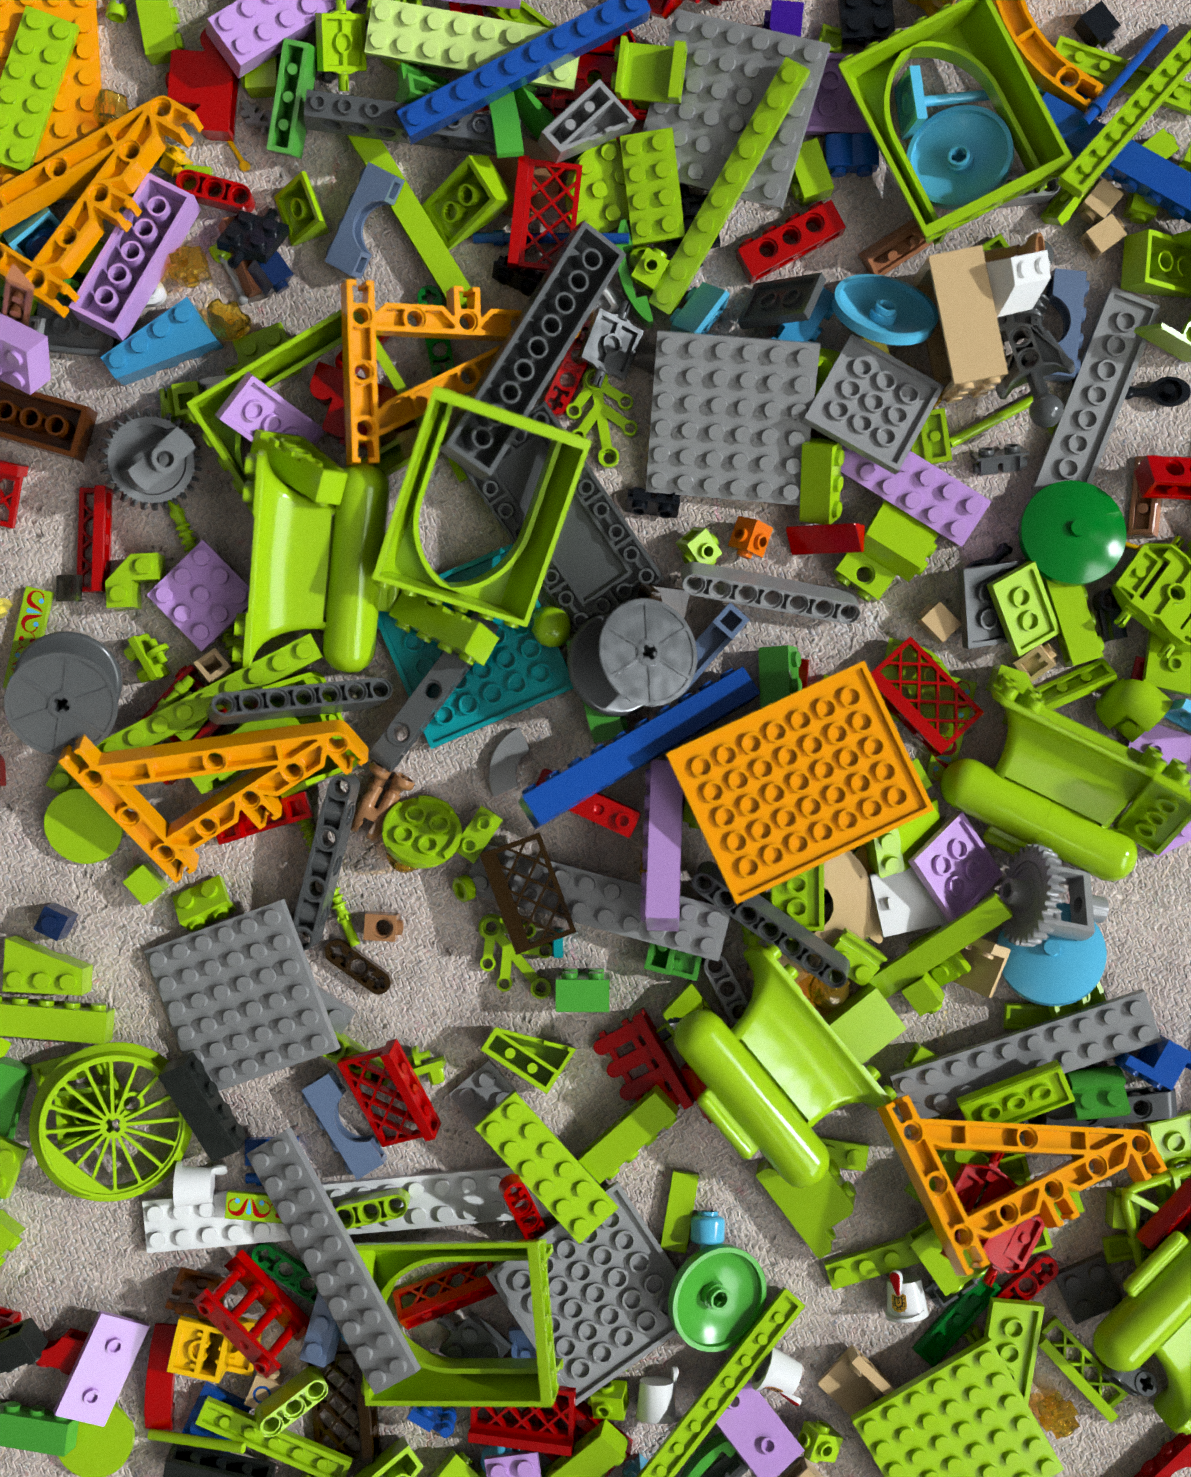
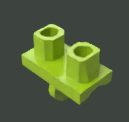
[123,633,171,683]
[406,1045,446,1085]

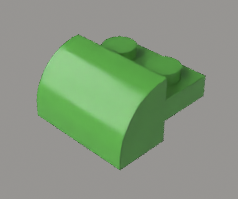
[395,62,449,104]
[644,943,703,981]
[1064,1065,1131,1121]

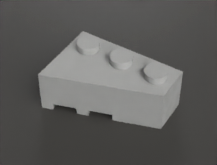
[537,79,636,163]

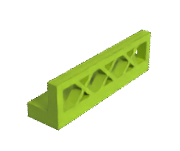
[1038,1315,1128,1423]

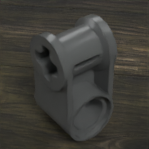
[1101,1365,1158,1397]

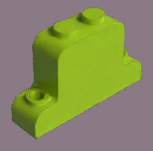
[755,1159,856,1260]

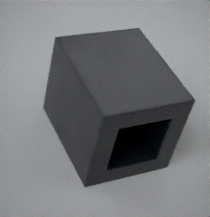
[1073,0,1121,49]

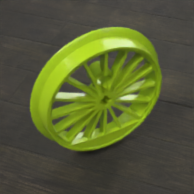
[29,1042,192,1202]

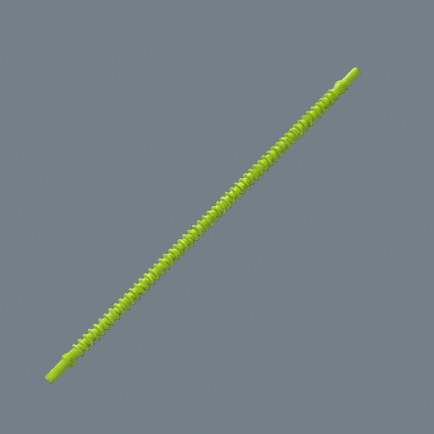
[168,500,360,947]

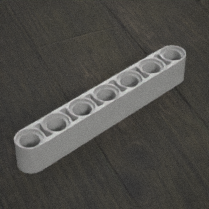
[681,562,861,624]

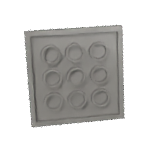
[802,334,944,475]

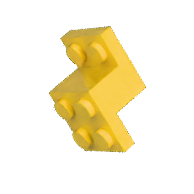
[167,1316,263,1383]

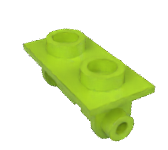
[456,805,503,864]

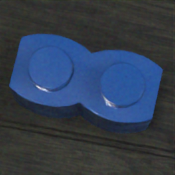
[823,133,879,178]

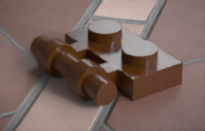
[165,1267,230,1321]

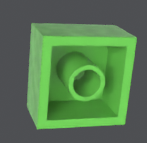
[556,968,609,1012]

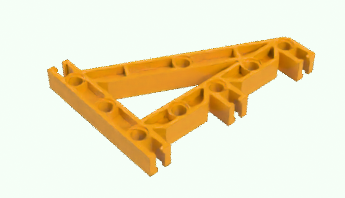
[0,96,204,318]
[340,279,582,465]
[58,720,369,883]
[876,1095,1168,1276]

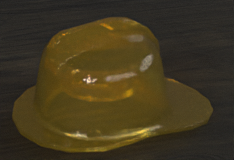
[797,970,850,1017]

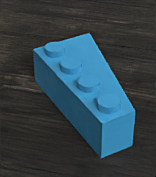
[771,287,834,342]
[100,297,224,386]

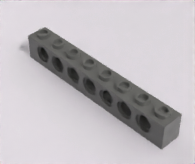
[304,89,521,158]

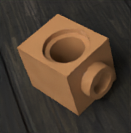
[363,911,404,942]

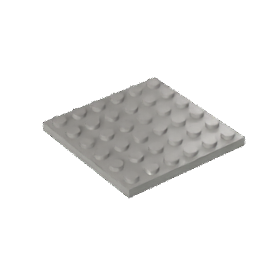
[642,9,831,210]
[646,330,820,505]
[144,899,340,1091]
[486,1181,677,1406]

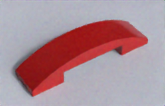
[211,791,314,845]
[144,1323,177,1431]

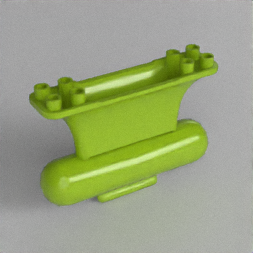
[232,449,400,673]
[940,675,1191,882]
[673,944,897,1188]
[1093,1231,1191,1435]

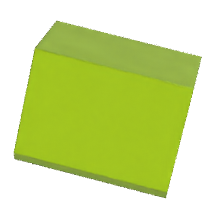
[274,171,330,246]
[55,1083,112,1145]

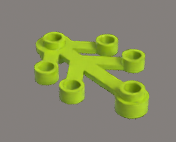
[566,368,638,469]
[478,913,552,999]

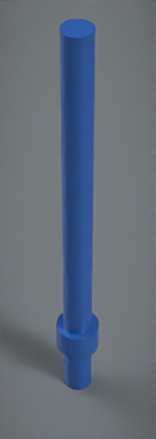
[1079,24,1169,128]
[473,230,630,246]

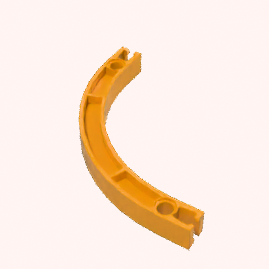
[992,0,1104,113]

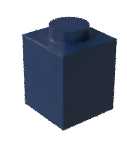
[247,251,294,296]
[33,903,78,941]

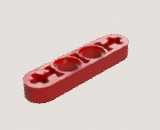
[544,320,591,417]
[498,1174,547,1239]

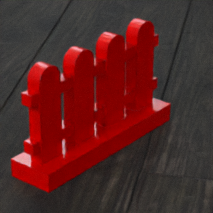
[593,1007,695,1110]

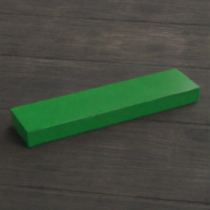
[912,1273,1002,1367]

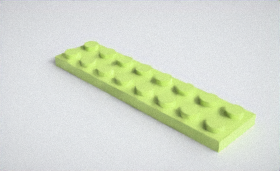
[364,0,580,92]

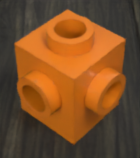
[728,516,773,560]

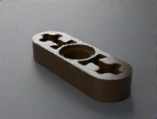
[325,938,392,995]

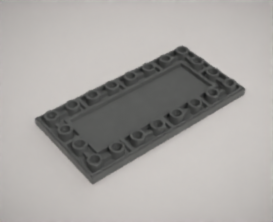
[460,401,665,633]

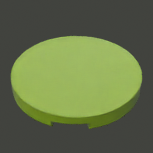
[44,786,124,864]
[382,795,462,868]
[58,1402,135,1477]

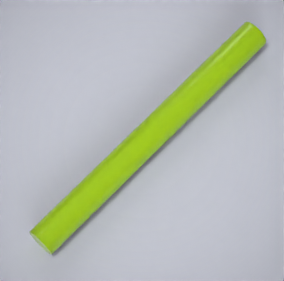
[949,394,1033,448]
[147,1429,246,1454]

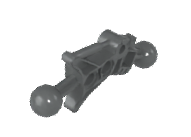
[996,240,1075,428]

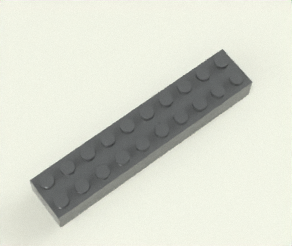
[439,221,626,480]

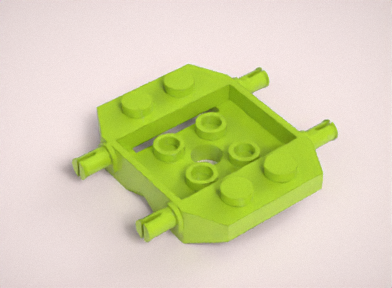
[1110,536,1191,661]

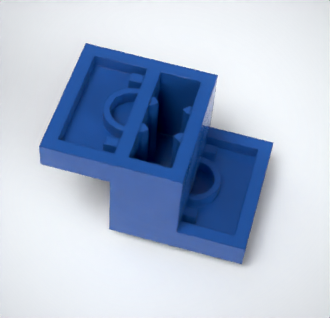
[1114,1035,1191,1090]

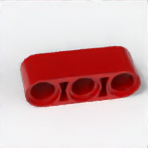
[176,169,255,214]

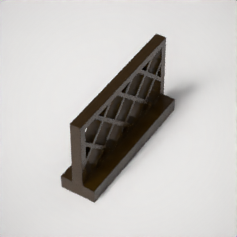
[479,832,576,955]
[308,1351,381,1463]

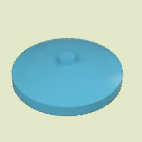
[906,105,1014,210]
[832,274,938,346]
[997,903,1107,1006]

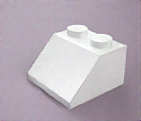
[986,250,1051,317]

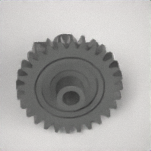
[98,409,202,511]

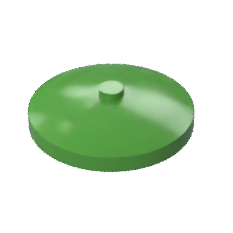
[668,1244,766,1352]

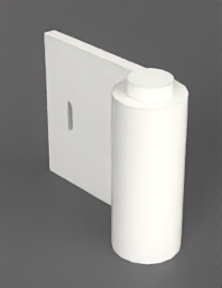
[869,867,948,937]

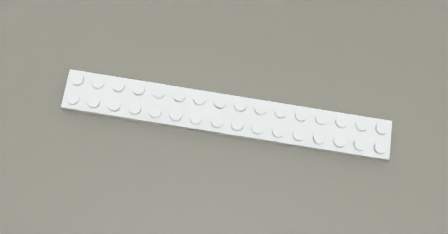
[142,1165,553,1253]

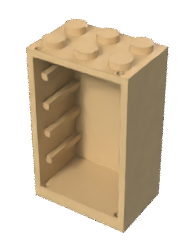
[913,245,1008,404]

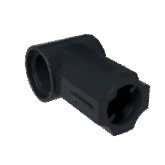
[1092,588,1128,642]

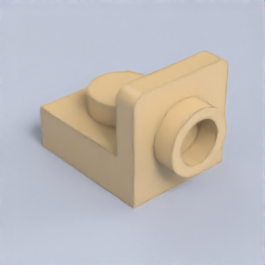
[1013,642,1058,682]

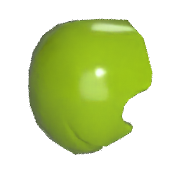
[531,606,571,647]

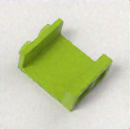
[611,35,688,105]

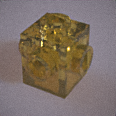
[167,246,212,288]
[1035,1391,1080,1439]

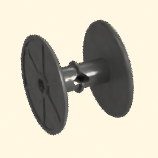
[567,598,697,717]
[4,631,122,756]

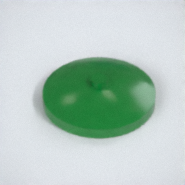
[1018,480,1126,586]

